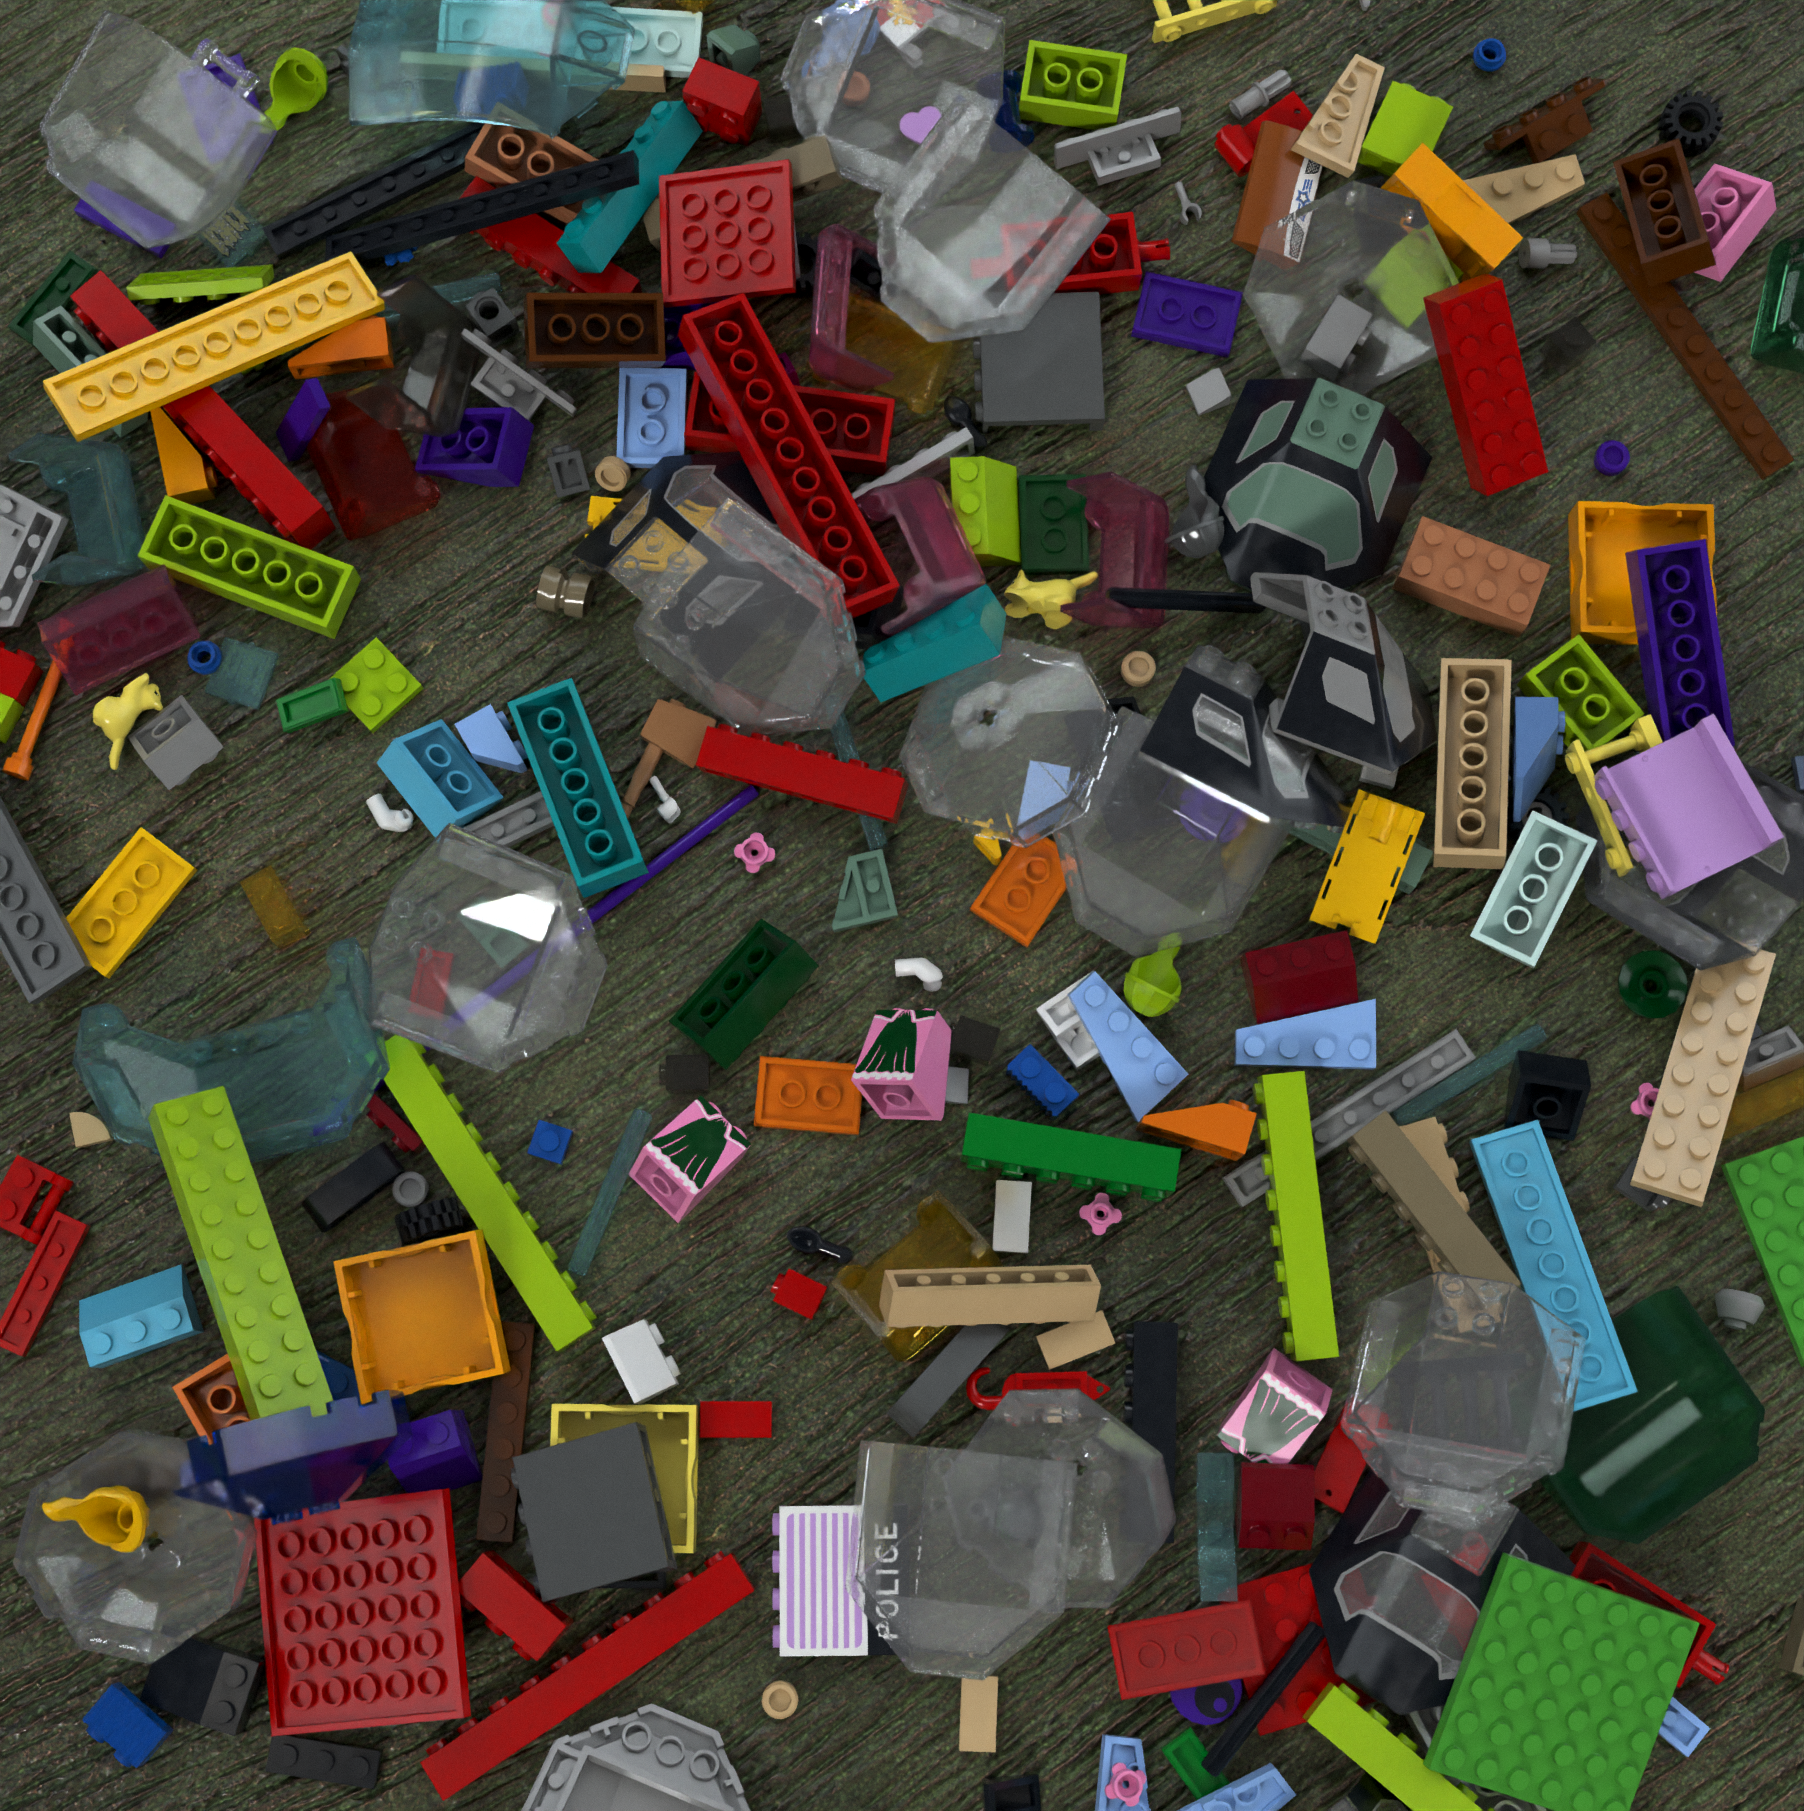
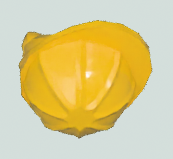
[42,1485,150,1552]

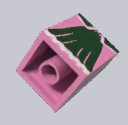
[851,1008,952,1121]
[628,1095,751,1223]
[1217,1348,1333,1464]

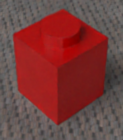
[770,1268,828,1321]

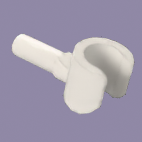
[649,776,681,824]

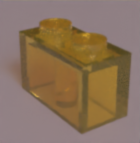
[240,865,311,949]

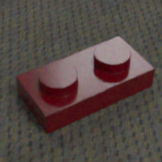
[363,1093,426,1155]

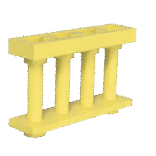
[1152,0,1278,43]
[1565,714,1663,877]

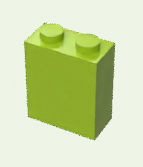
[1357,81,1453,177]

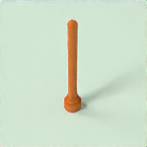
[2,625,78,781]

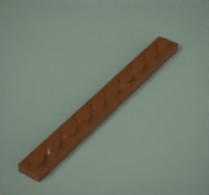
[1576,192,1794,481]

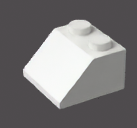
[602,1319,681,1404]

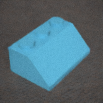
[377,719,504,842]
[79,1264,204,1368]

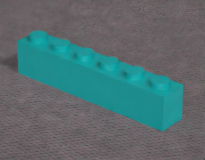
[557,101,703,273]

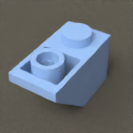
[454,704,528,773]

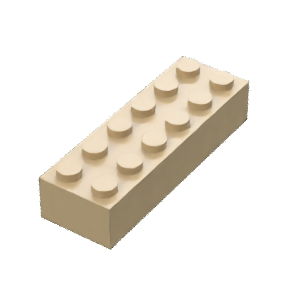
[1433,658,1512,869]

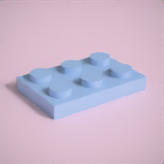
[616,368,687,468]

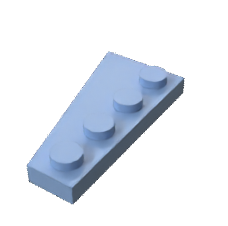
[1235,999,1376,1070]
[1176,1763,1296,1811]

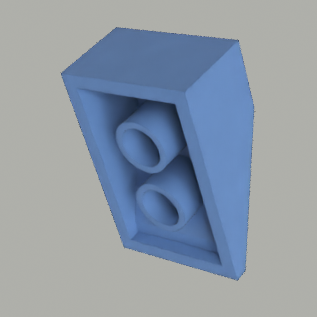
[1512,697,1565,822]

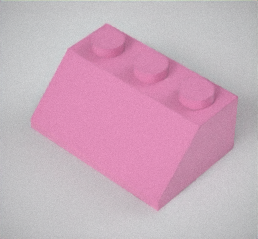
[1694,163,1777,282]

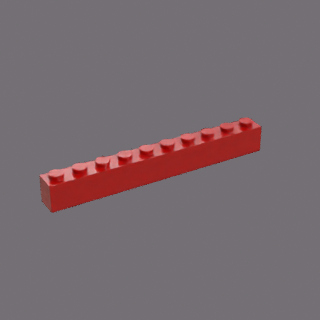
[420,1551,756,1801]

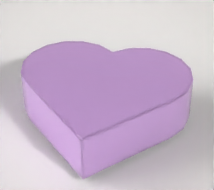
[900,106,943,150]

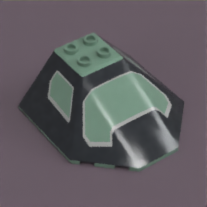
[1204,378,1432,592]

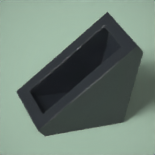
[982,1774,1041,1811]

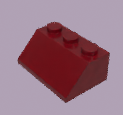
[1240,930,1358,1025]

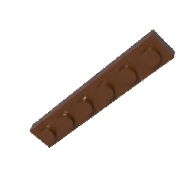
[476,1321,536,1543]

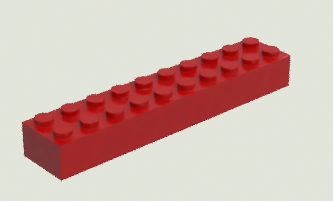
[70,270,336,550]
[678,293,900,627]

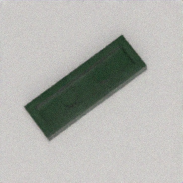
[8,250,98,349]

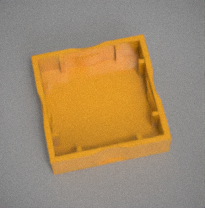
[1373,142,1523,282]
[1568,501,1717,645]
[333,1230,511,1405]

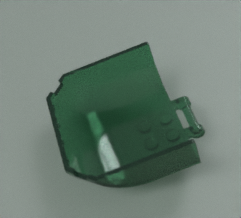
[1489,1285,1765,1544]

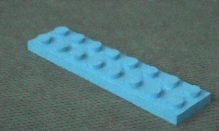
[1469,1120,1638,1414]

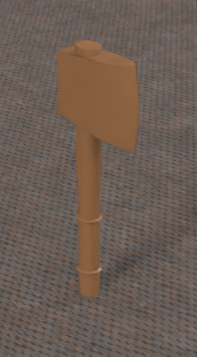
[621,699,717,818]

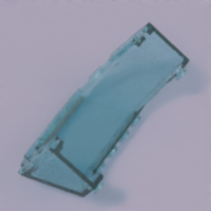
[72,936,390,1163]

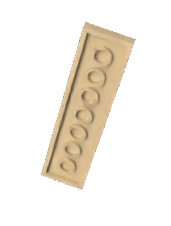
[1630,937,1776,1207]

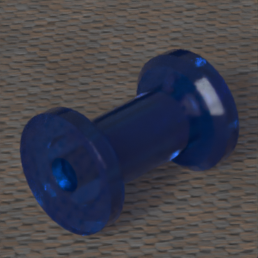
[977,70,1035,153]

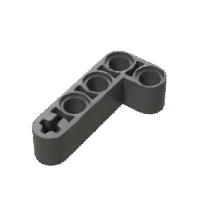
[886,1324,1010,1438]

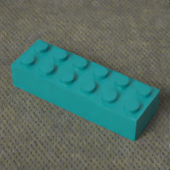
[507,677,649,898]

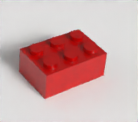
[458,1550,574,1661]

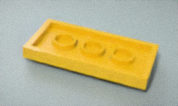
[66,827,197,979]

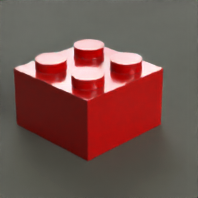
[682,57,762,146]

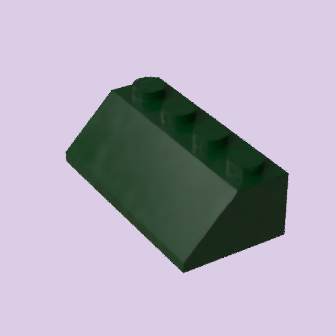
[669,918,819,1070]

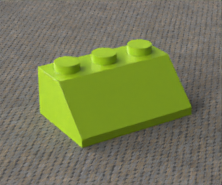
[949,456,1021,568]

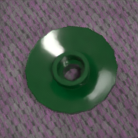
[1617,950,1688,1019]

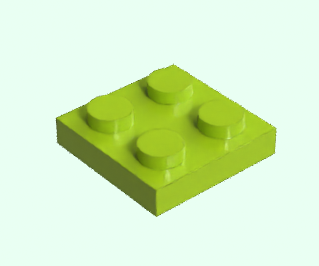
[328,637,424,734]

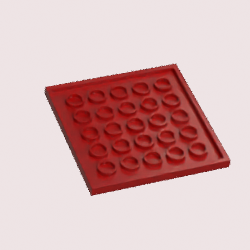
[253,1488,471,1737]

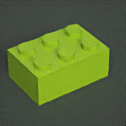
[1018,40,1127,130]
[1517,634,1645,751]

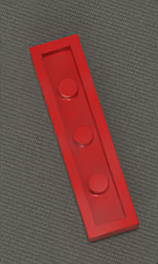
[0,1210,91,1357]

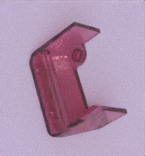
[809,224,902,394]
[1060,471,1169,629]
[854,476,986,636]

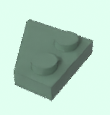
[832,849,898,933]

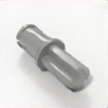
[1229,70,1292,120]

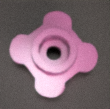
[734,832,775,873]
[1630,1083,1659,1121]
[1079,1193,1122,1235]
[1104,1762,1146,1807]

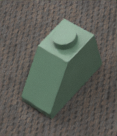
[706,24,761,76]

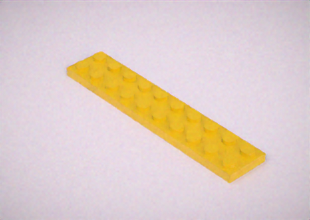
[43,251,385,442]

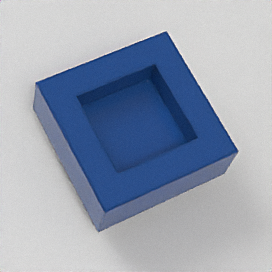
[527,1120,573,1165]

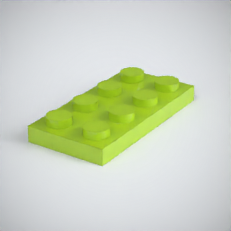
[126,264,275,305]

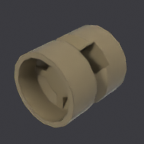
[536,565,595,619]

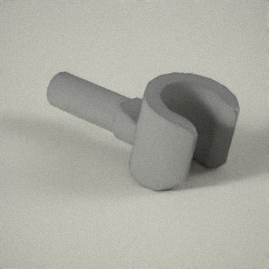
[1175,181,1202,225]

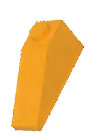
[150,407,218,504]

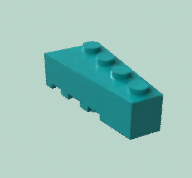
[860,583,1007,702]

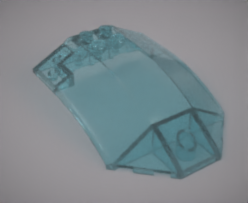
[348,0,635,140]

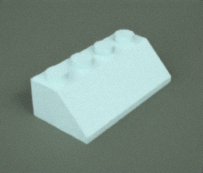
[1470,810,1598,969]

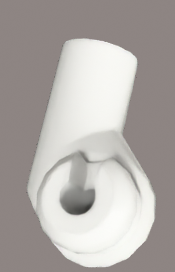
[366,794,414,832]
[895,957,943,992]

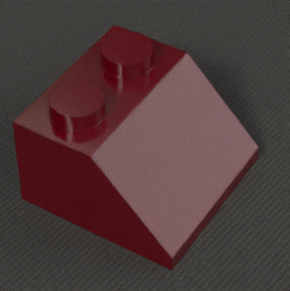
[1235,1462,1315,1550]

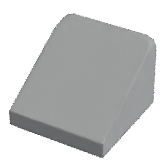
[1186,367,1232,416]
[945,1066,969,1104]

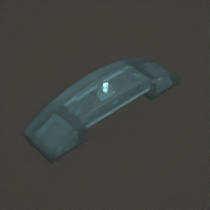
[1196,1453,1238,1601]

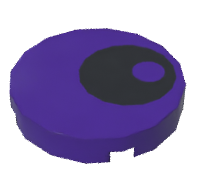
[1169,1679,1242,1725]

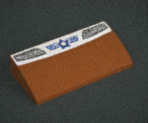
[1231,120,1323,269]

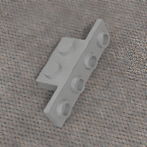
[1054,107,1181,186]
[461,329,577,421]

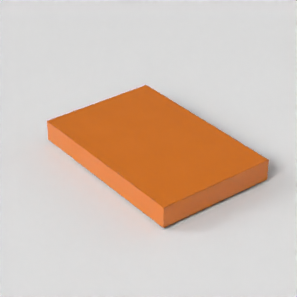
[970,829,1084,948]
[754,1056,862,1135]

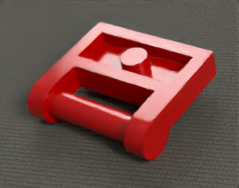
[0,1155,74,1245]

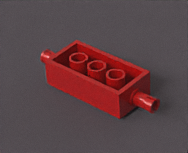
[970,212,1170,295]
[1569,1541,1729,1688]

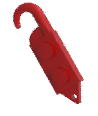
[966,1367,1110,1410]

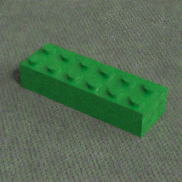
[960,1113,1181,1202]

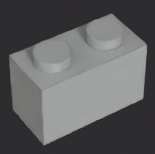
[1299,294,1373,381]

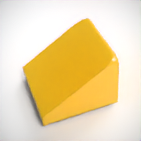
[973,818,1002,866]

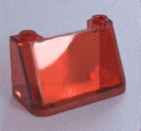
[307,382,440,541]

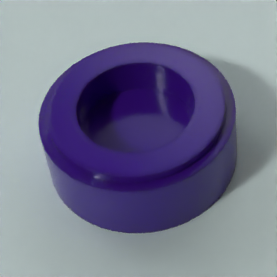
[1594,440,1630,476]

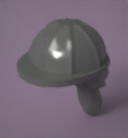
[1164,465,1224,558]

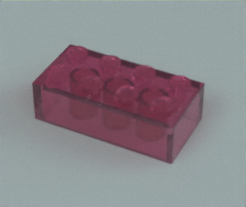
[38,564,201,696]

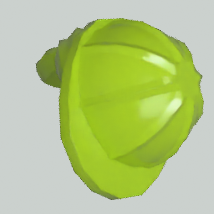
[260,47,328,134]
[1123,928,1182,1017]

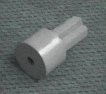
[1518,238,1578,269]

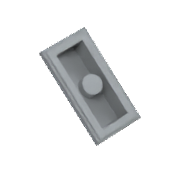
[1739,1025,1804,1090]

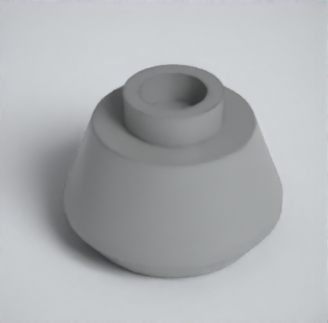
[1715,1289,1765,1331]

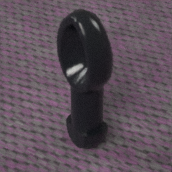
[944,395,987,451]
[787,1226,853,1264]

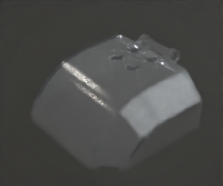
[40,10,278,249]

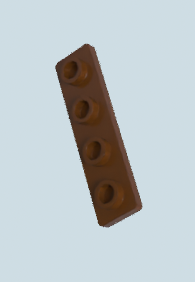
[1483,76,1607,163]

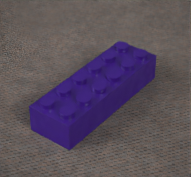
[1625,539,1735,746]

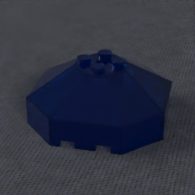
[173,1390,413,1526]

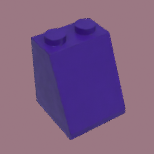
[380,1410,483,1493]

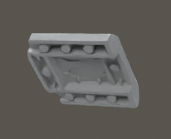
[0,483,69,628]

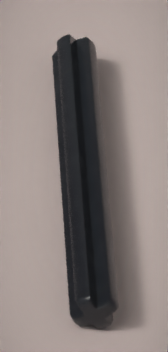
[1105,587,1266,614]
[1201,1621,1326,1777]

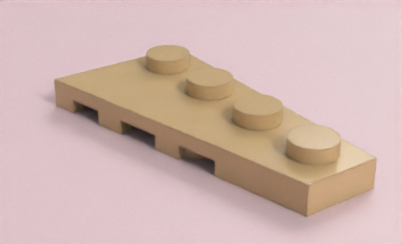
[1290,54,1385,178]
[1463,154,1585,224]

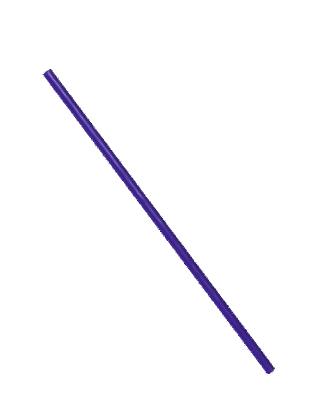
[309,784,759,1137]

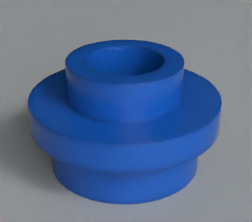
[1473,38,1506,72]
[187,641,222,675]

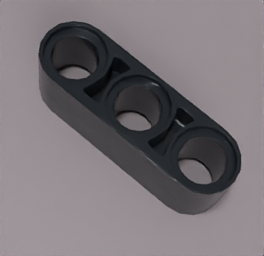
[301,1142,406,1233]

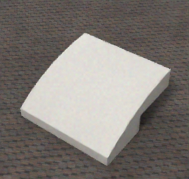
[1036,970,1100,1071]

